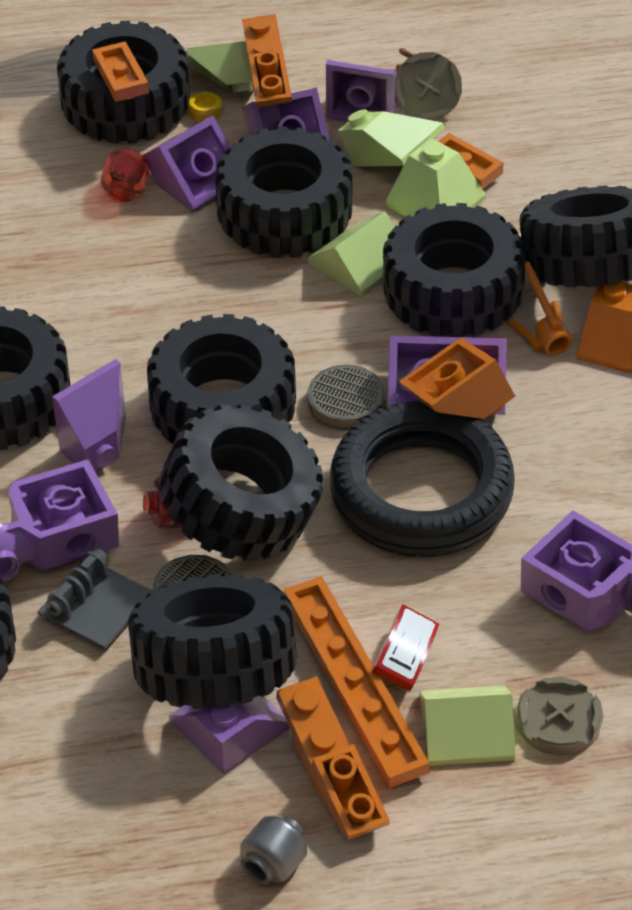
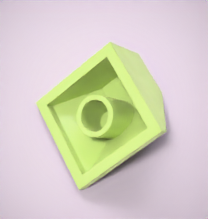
[186,41,253,93]
[338,109,445,167]
[386,138,486,217]

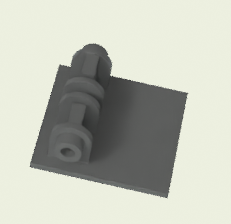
[37,549,152,649]

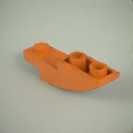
[242,14,292,107]
[276,676,390,840]

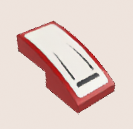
[372,604,439,692]

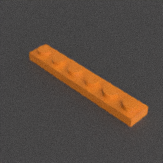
[284,576,430,788]

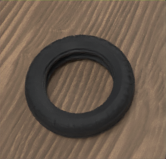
[330,401,515,557]

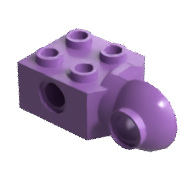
[0,459,119,582]
[521,510,632,631]

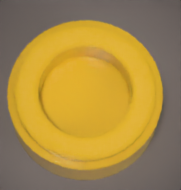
[188,91,222,122]

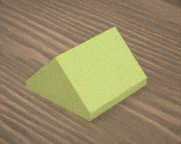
[308,211,394,297]
[419,685,516,766]

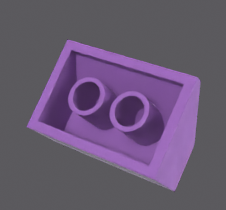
[388,336,507,415]

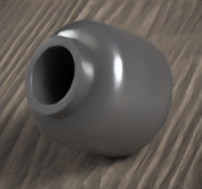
[240,816,307,884]

